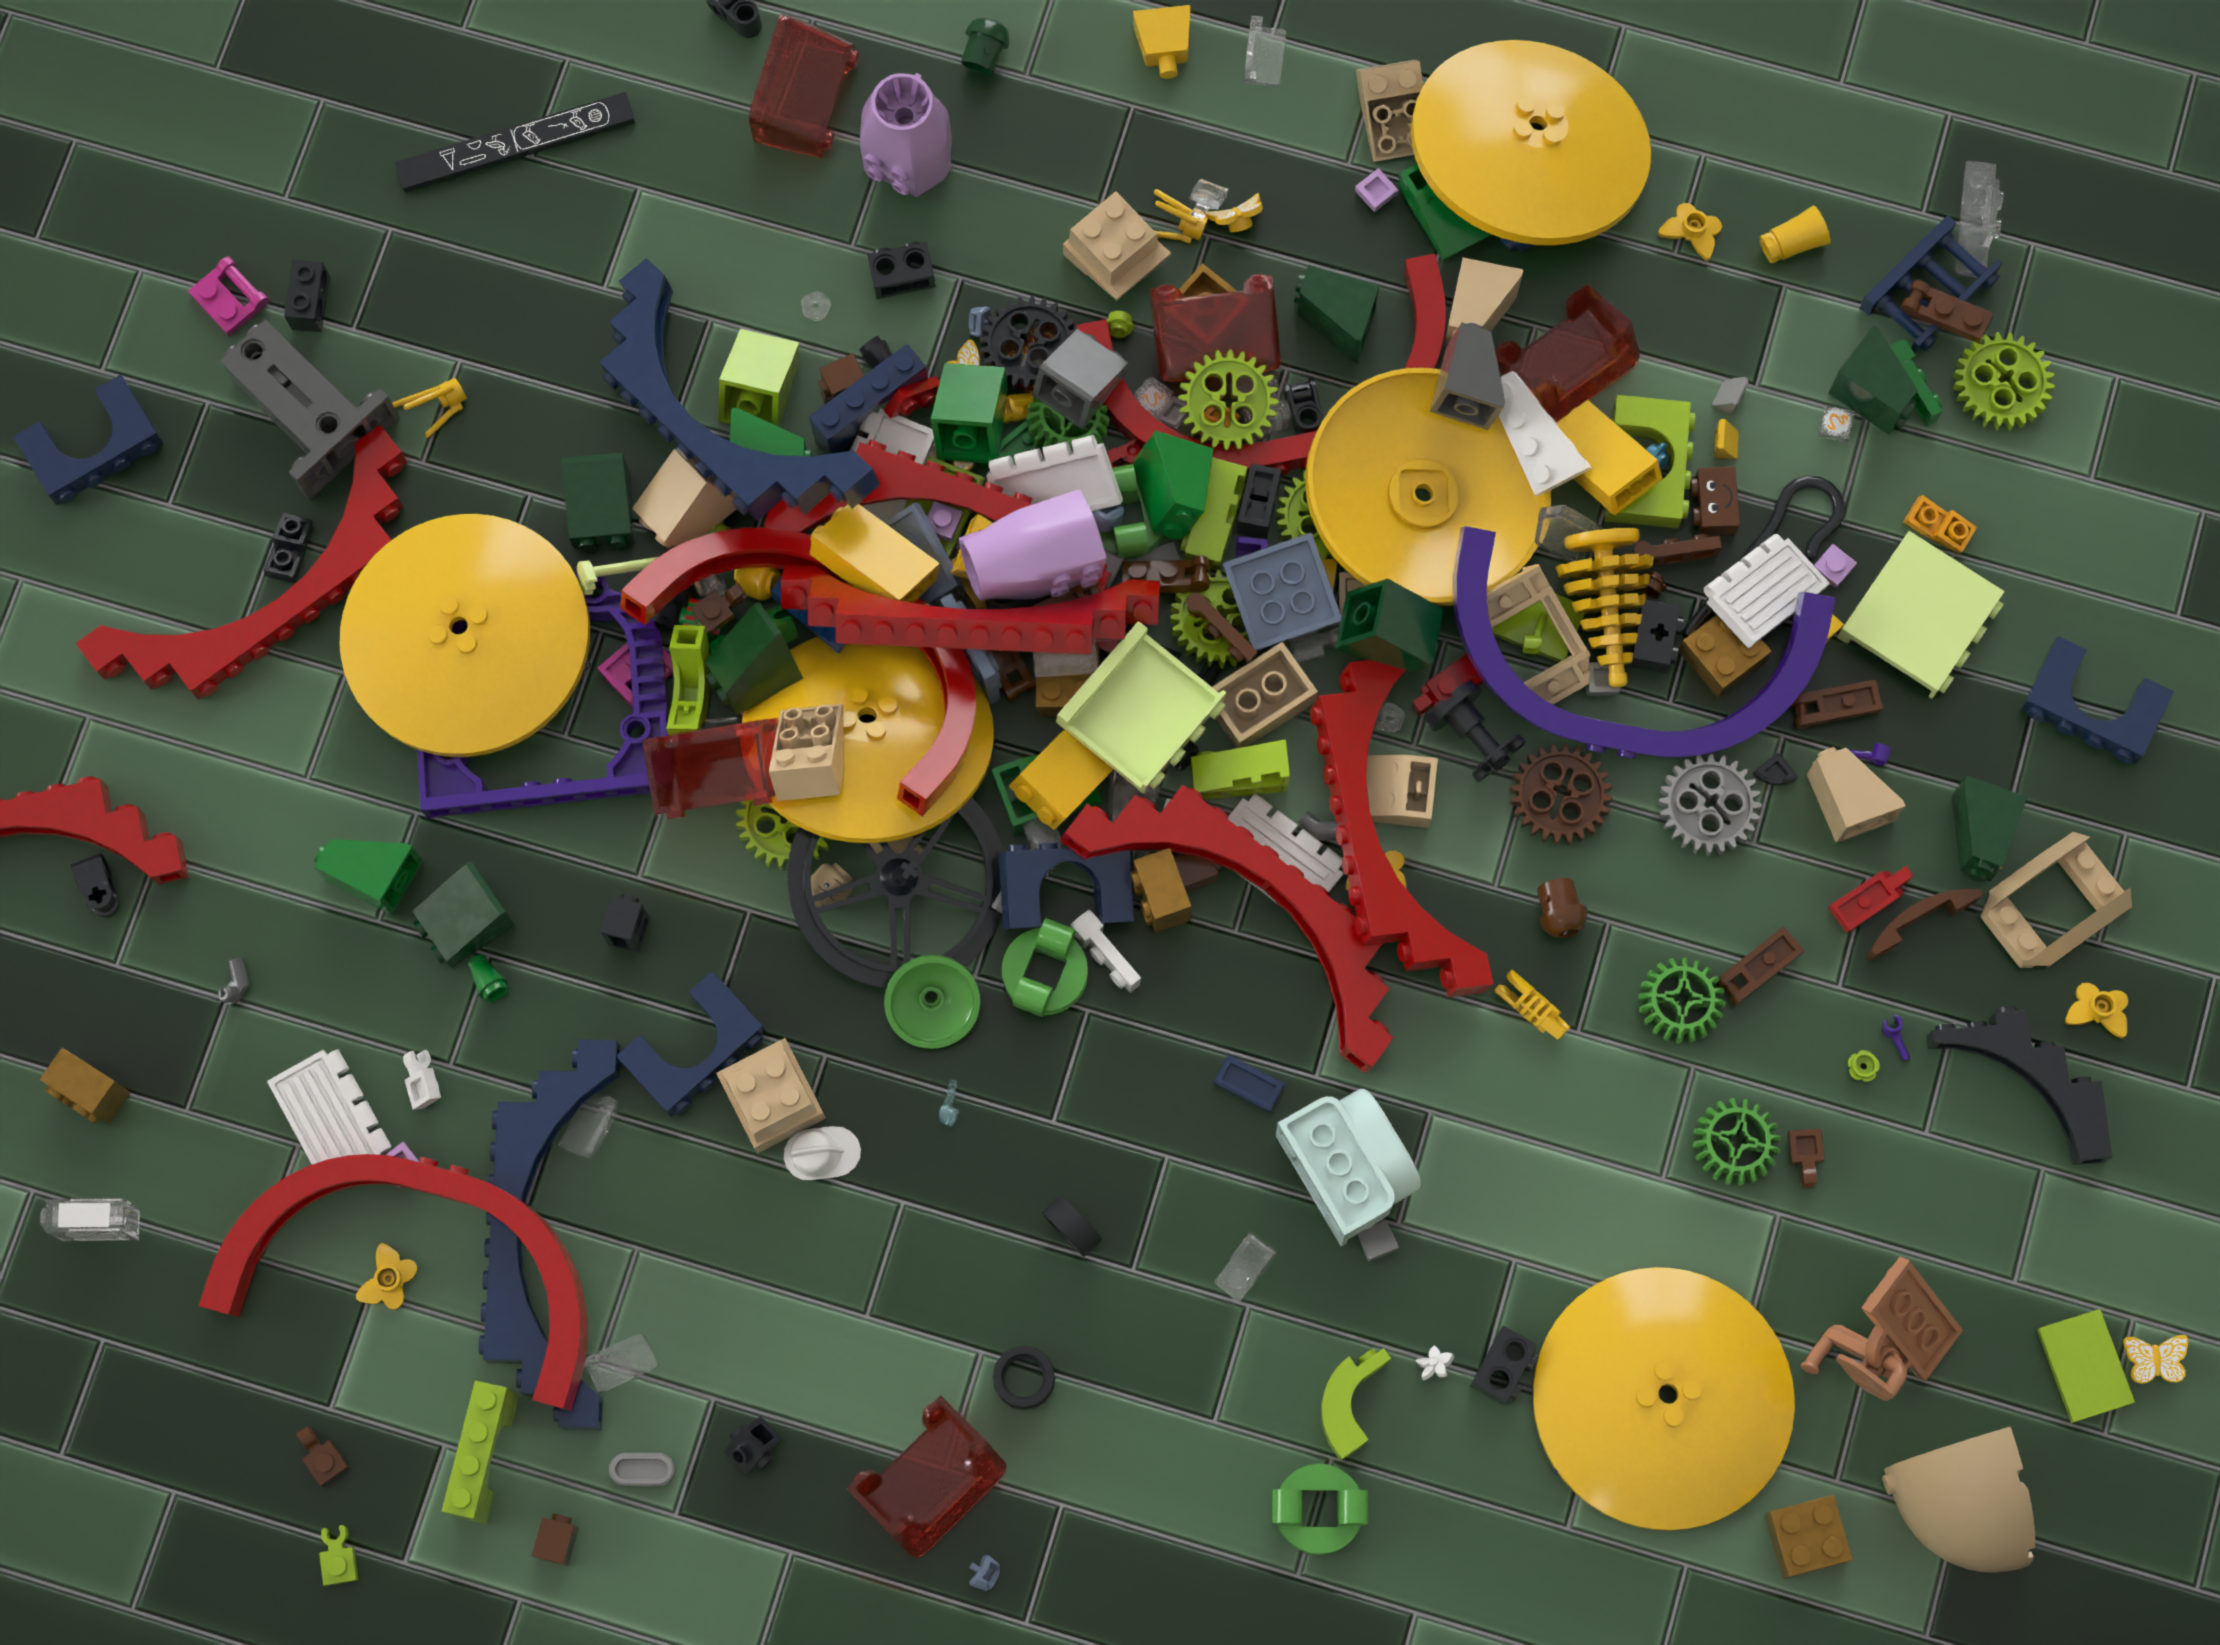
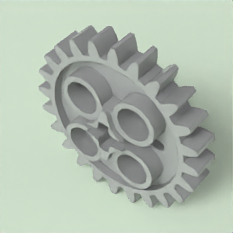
[1657,753,1762,856]

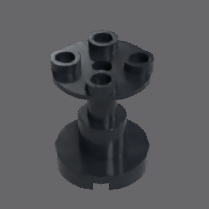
[1426,680,1526,783]

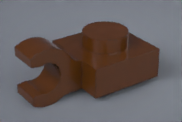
[690,583,747,635]
[1787,1129,1825,1188]
[296,1426,349,1486]

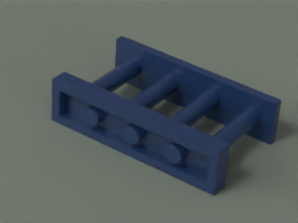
[1860,215,2002,355]

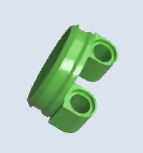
[1092,464,1164,559]
[1002,918,1088,1017]
[1272,1464,1368,1555]

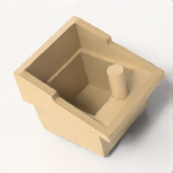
[1063,191,1171,301]
[716,1038,826,1154]

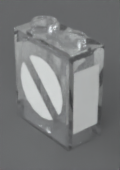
[40,1198,140,1241]

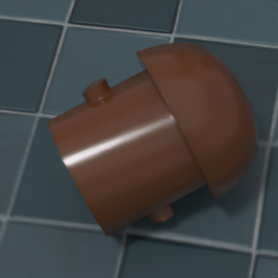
[1537,878,1587,938]

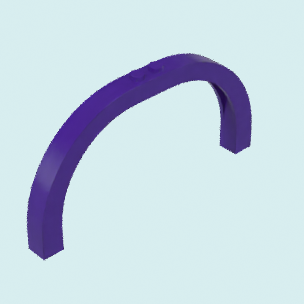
[1453,526,1835,759]

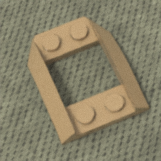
[1487,564,1591,704]
[1980,832,2132,968]

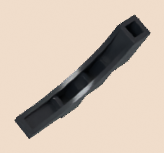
[1927,1006,2112,1165]

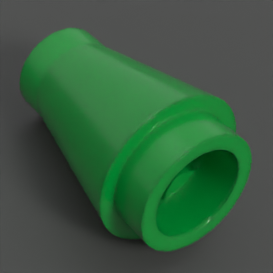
[467,954,508,1003]

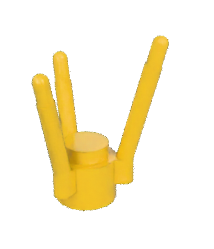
[1154,189,1208,244]
[392,378,467,438]

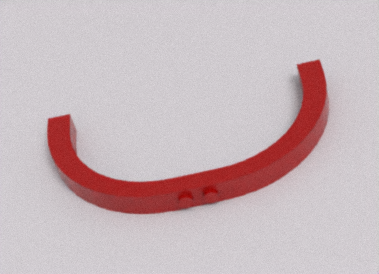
[1076,254,1446,478]
[620,528,976,817]
[199,1154,588,1411]

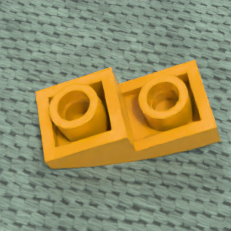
[1903,495,1977,553]

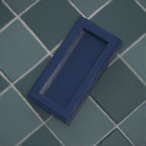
[1213,1054,1285,1113]

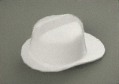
[784,1126,861,1180]

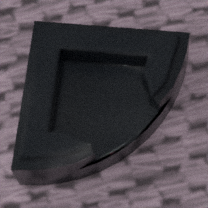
[1753,753,1798,786]

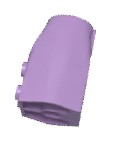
[860,73,952,198]
[959,489,1106,600]

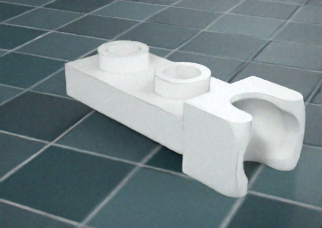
[1070,909,1141,993]

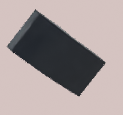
[263,513,313,583]

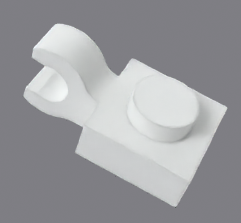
[403,1050,441,1110]

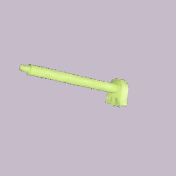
[577,557,658,595]

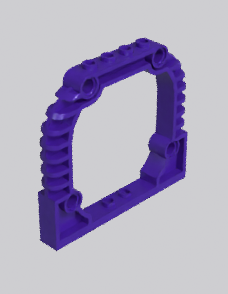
[417,572,676,818]

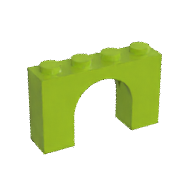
[1604,395,1695,528]
[441,1381,519,1525]

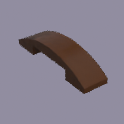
[1866,889,1984,962]

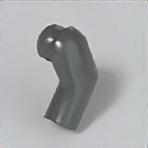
[1298,811,1337,841]
[218,958,250,1005]

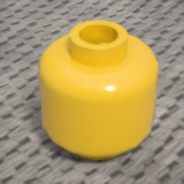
[734,567,782,601]

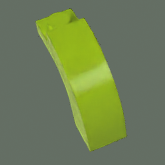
[666,625,710,738]
[1321,1348,1391,1462]

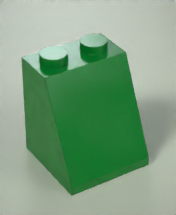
[931,363,1008,464]
[730,408,812,457]
[1133,430,1213,540]
[314,839,423,915]

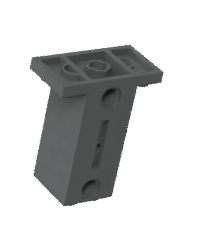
[220,320,400,500]

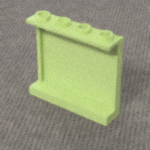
[1837,531,2005,699]
[1056,621,1227,794]

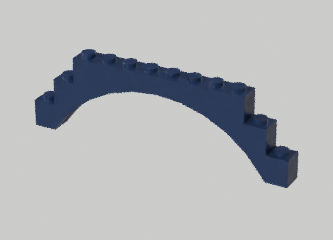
[599,258,881,521]
[479,1040,621,1431]

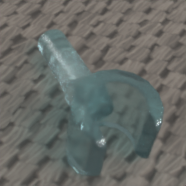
[939,1080,960,1127]

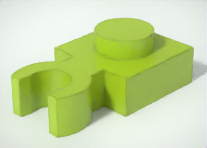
[319,1525,359,1586]

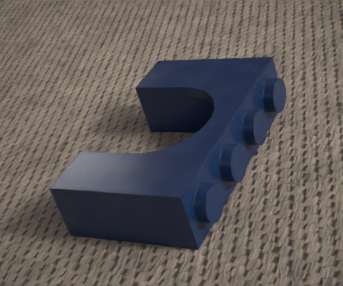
[809,344,928,455]
[13,374,163,506]
[2021,636,2174,764]
[999,843,1134,929]
[616,971,766,1117]

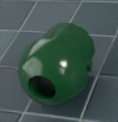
[961,18,1009,75]

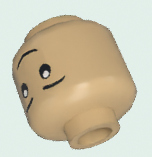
[811,862,853,907]

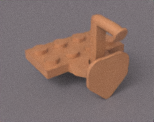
[1801,1256,1963,1401]

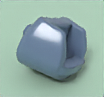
[969,306,991,338]
[1093,504,1124,532]
[969,1555,1000,1591]

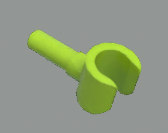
[1523,613,1547,654]

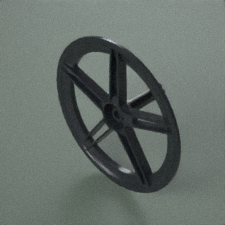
[787,797,1004,988]

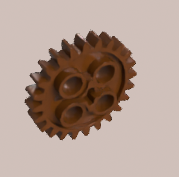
[1509,743,1613,845]

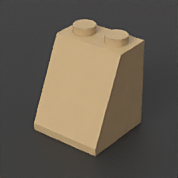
[1444,258,1523,348]
[632,449,737,548]
[1807,747,1905,843]

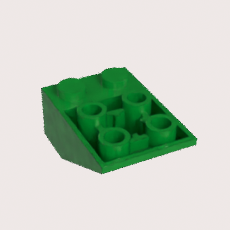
[1398,164,1493,261]
[991,754,1103,836]

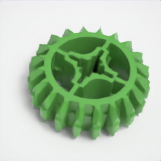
[1026,397,1110,451]
[1638,957,1725,1044]
[1692,1098,1781,1186]

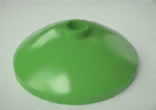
[884,955,980,1049]

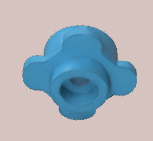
[1646,443,1669,471]

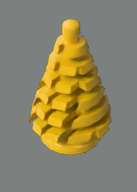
[1555,528,1654,688]

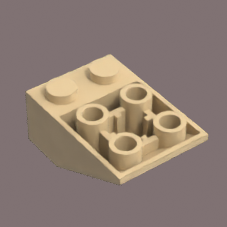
[1356,60,1423,162]
[769,704,844,801]
[1335,755,1438,828]

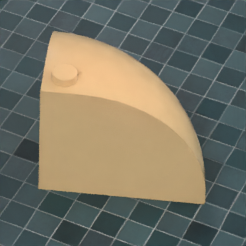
[1882,1426,2035,1573]

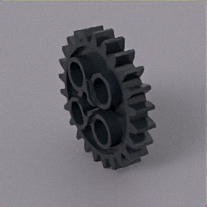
[980,296,1076,393]

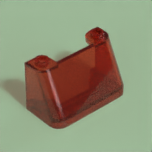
[749,14,859,159]
[1150,274,1281,382]
[1495,284,1640,423]
[642,718,779,819]
[846,1395,1007,1557]

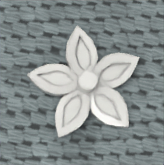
[1415,1345,1454,1381]

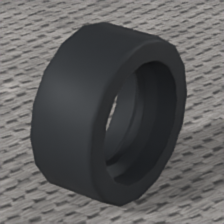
[1042,1196,1102,1257]
[993,1345,1055,1410]

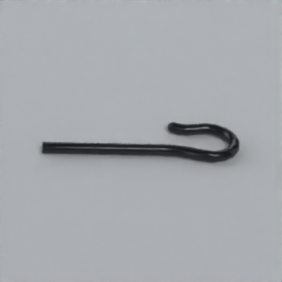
[1681,475,1845,638]

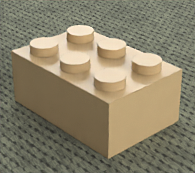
[1212,642,1318,748]

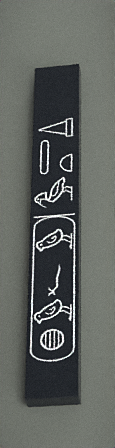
[395,92,635,193]

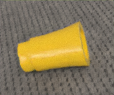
[1760,205,1831,263]

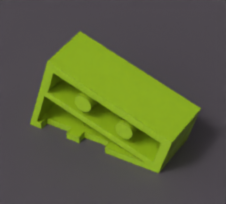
[1181,457,1247,571]
[1191,739,1290,800]

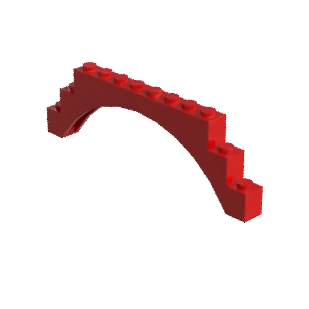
[76,425,407,699]
[764,440,1127,653]
[781,565,1160,654]
[1310,660,1494,997]
[0,776,189,885]
[1059,785,1394,1073]

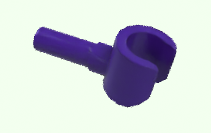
[1849,743,1891,766]
[1882,1015,1910,1061]

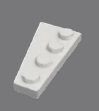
[1499,371,1593,497]

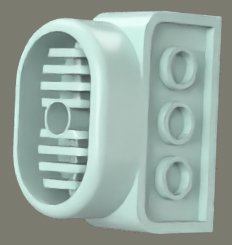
[1276,1089,1421,1246]

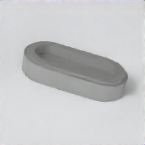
[609,1453,676,1487]

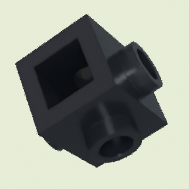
[724,1416,783,1475]

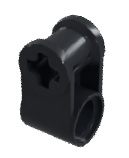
[706,0,762,38]
[1283,377,1322,435]
[71,853,120,917]

